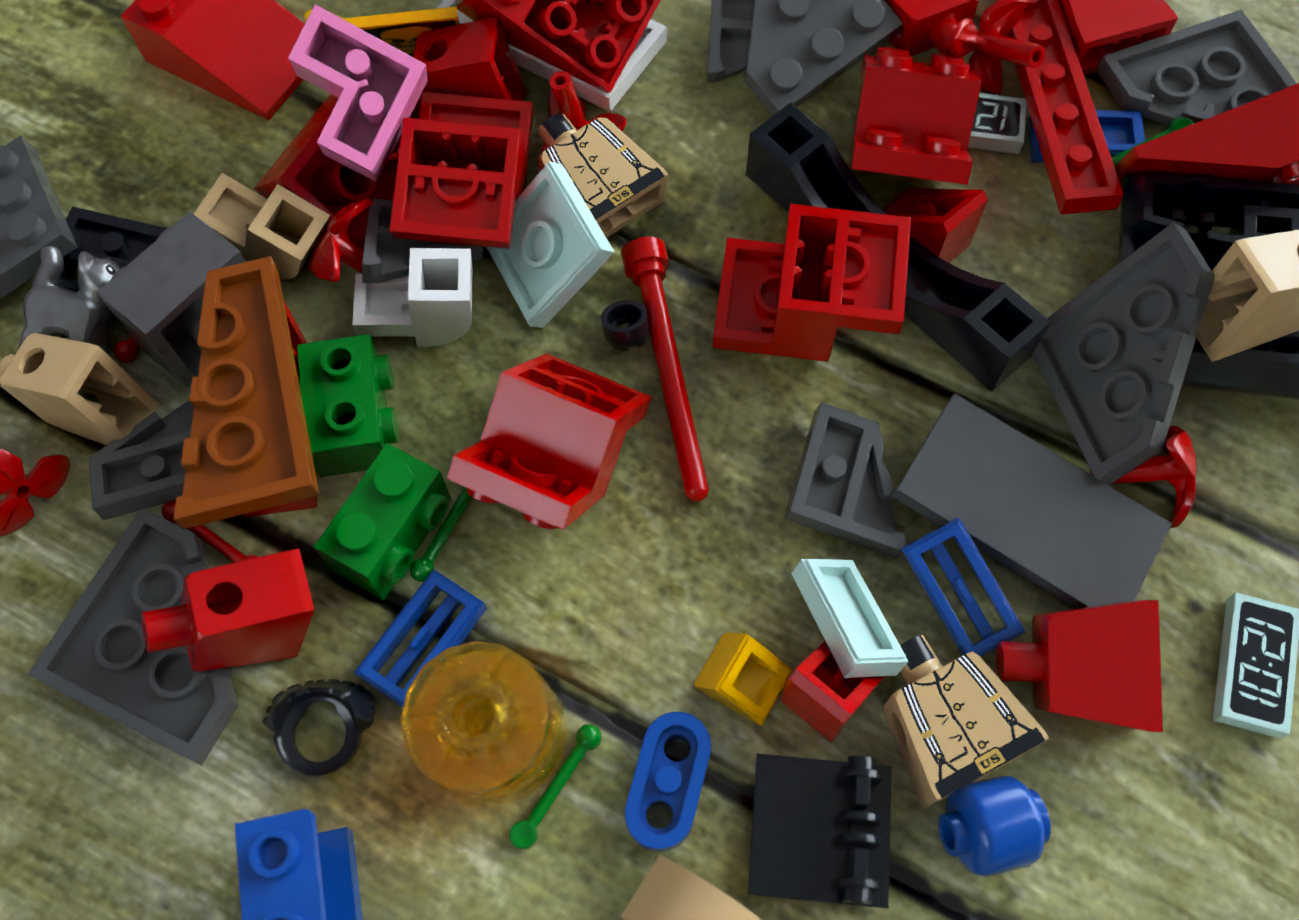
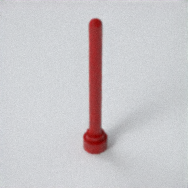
[621,237,709,502]

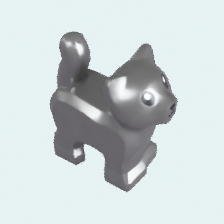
[19,246,120,356]

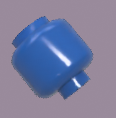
[938,776,1051,876]

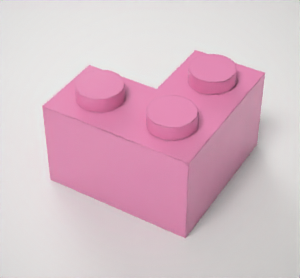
[288,4,428,182]

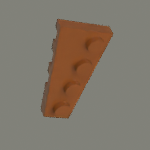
[173,256,319,529]

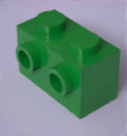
[297,334,399,478]
[314,443,452,601]

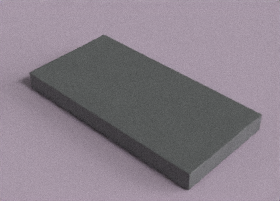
[892,393,1172,609]

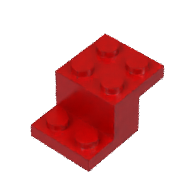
[850,47,982,185]
[389,92,534,249]
[712,204,911,362]
[447,353,652,530]

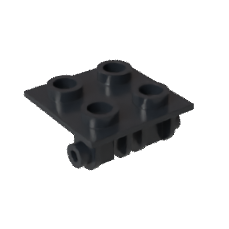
[748,753,892,909]

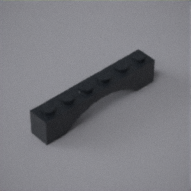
[746,102,1051,392]

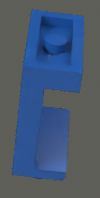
[235,809,363,920]

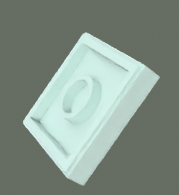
[486,161,614,328]

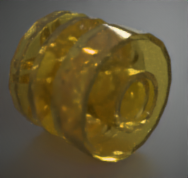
[401,641,568,804]

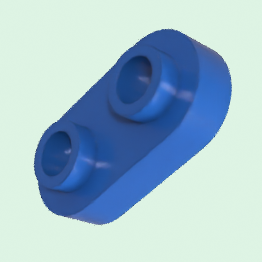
[625,712,711,852]

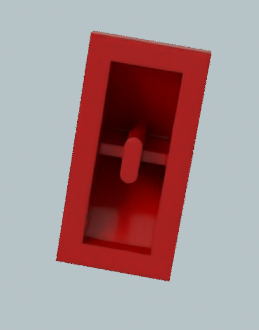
[882,188,988,263]
[780,641,885,743]

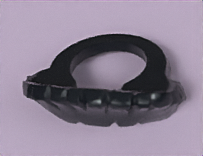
[262,679,376,776]

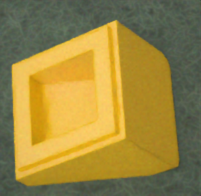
[694,632,793,725]

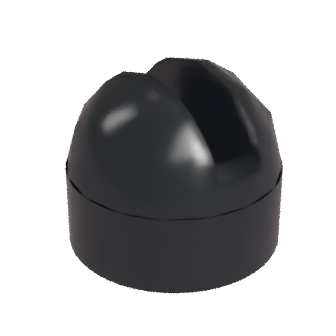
[601,300,649,352]

